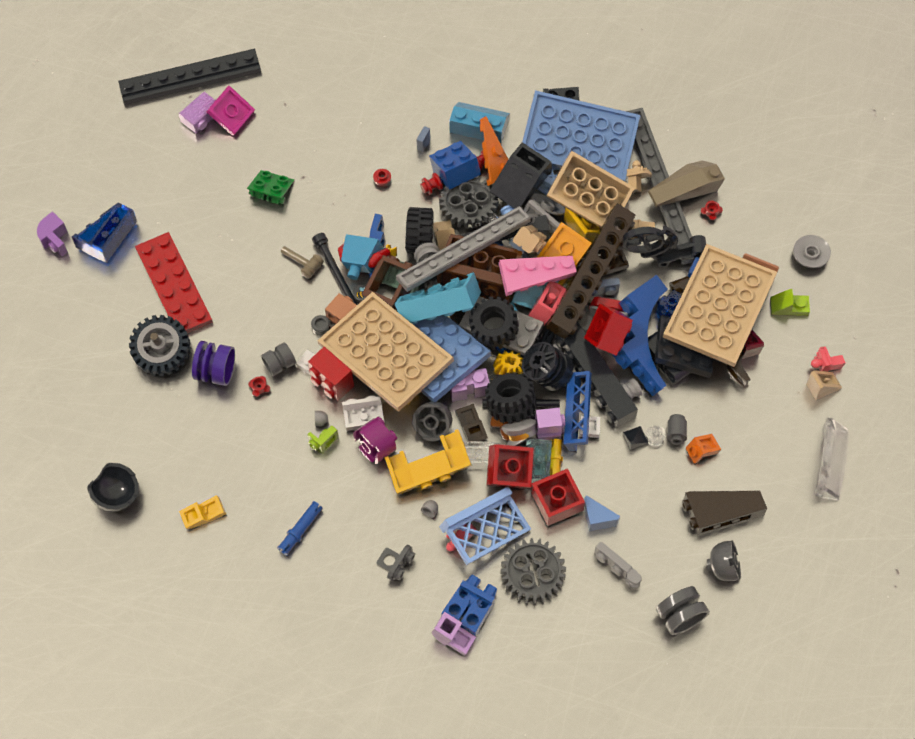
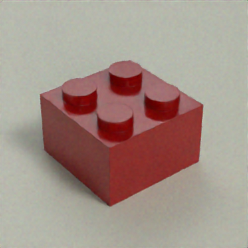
[584,303,633,356]
[308,346,354,401]
[487,444,534,489]
[531,468,585,526]

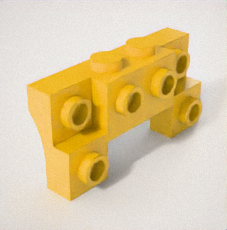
[384,429,472,495]

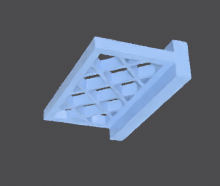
[439,486,531,565]

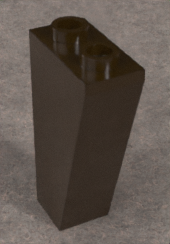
[682,491,767,535]

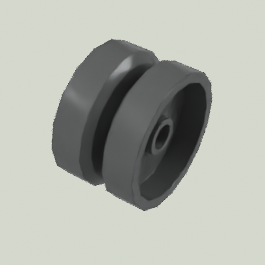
[656,586,710,635]

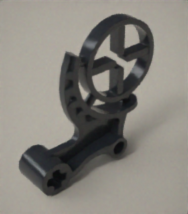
[622,226,706,267]

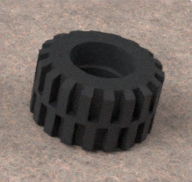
[405,207,434,254]
[469,297,519,350]
[485,372,537,423]

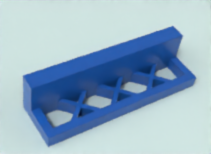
[564,371,592,451]

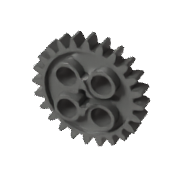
[439,178,498,229]
[500,538,566,603]

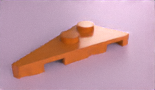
[480,116,508,186]

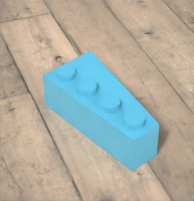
[395,272,481,324]

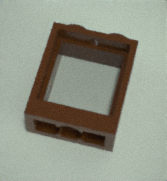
[362,255,414,312]

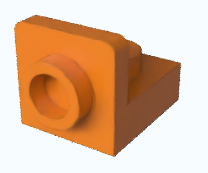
[686,434,721,463]

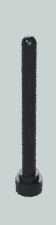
[312,233,358,305]

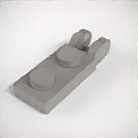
[594,542,642,589]

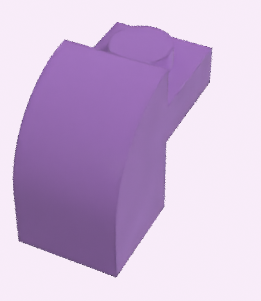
[37,211,68,256]

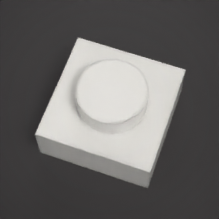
[296,350,315,374]
[580,416,600,438]

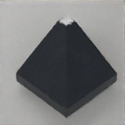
[623,426,648,450]

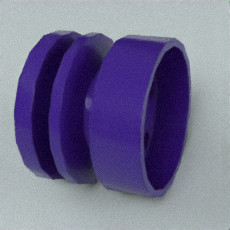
[192,341,235,386]

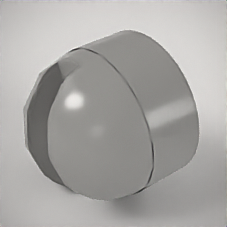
[315,411,328,426]
[421,500,438,518]

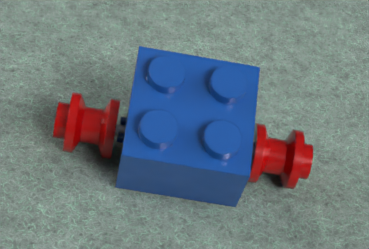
[420,141,485,195]

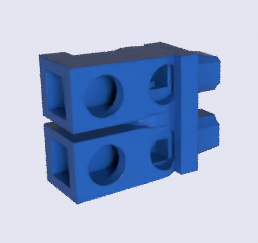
[441,575,497,639]

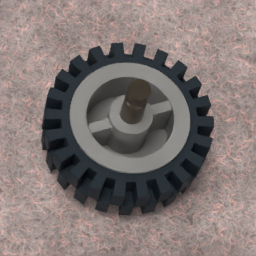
[129,315,191,376]

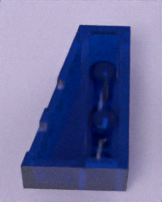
[71,202,137,263]

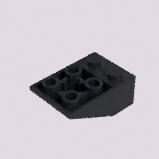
[490,142,552,209]

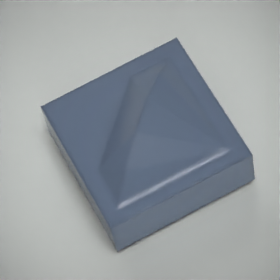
[416,126,431,152]

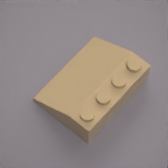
[546,151,635,228]

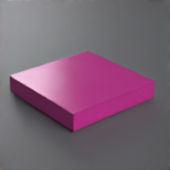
[206,86,255,136]

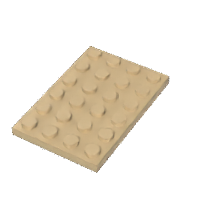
[663,244,777,367]
[317,292,454,412]

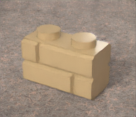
[513,225,547,254]

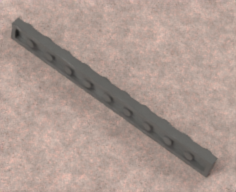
[626,107,695,265]

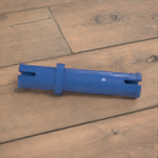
[277,501,323,555]

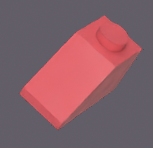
[528,281,566,325]

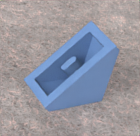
[584,495,620,531]

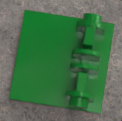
[247,170,295,205]

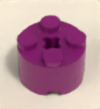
[353,416,397,464]

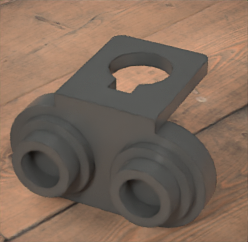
[376,544,416,581]

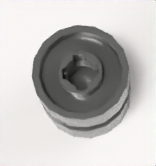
[261,342,296,376]

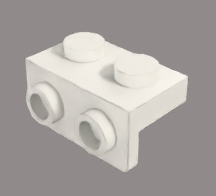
[342,396,384,431]

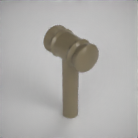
[281,246,324,279]

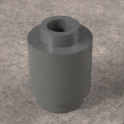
[667,414,687,445]

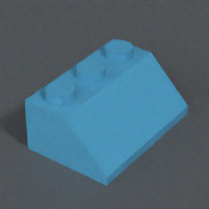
[449,102,510,144]

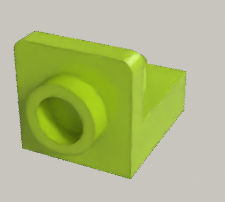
[307,425,339,454]

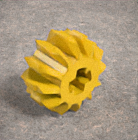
[493,350,524,375]

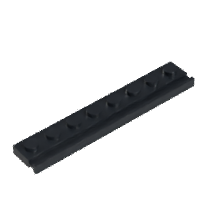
[118,48,261,105]

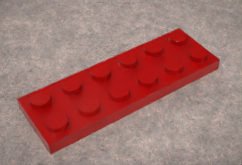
[135,232,213,334]

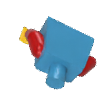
[338,234,397,280]

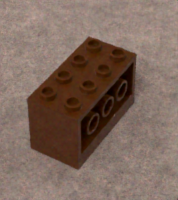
[437,234,523,305]

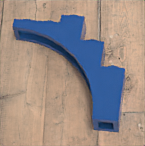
[612,275,668,396]

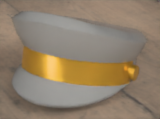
[501,418,537,446]

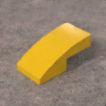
[179,495,226,529]

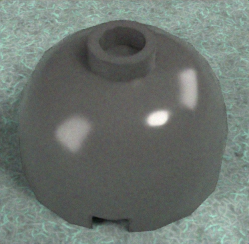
[412,401,453,441]
[707,540,741,582]

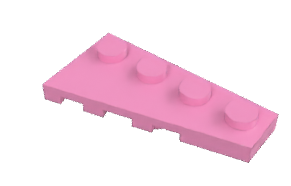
[499,256,577,296]

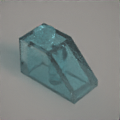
[526,439,552,480]

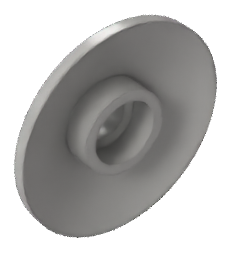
[532,193,565,215]
[793,235,831,268]

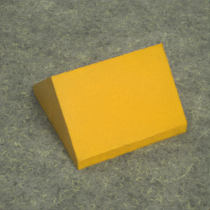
[564,207,601,243]

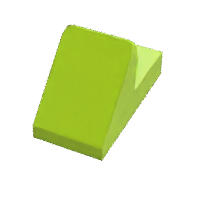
[770,289,810,316]

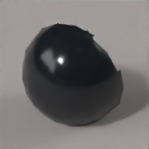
[87,463,139,511]

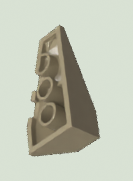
[648,160,725,207]

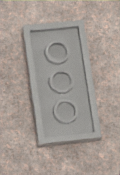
[459,296,544,355]

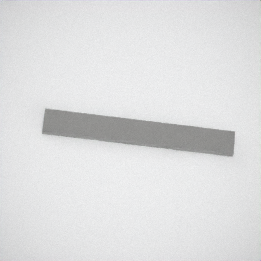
[396,206,531,292]

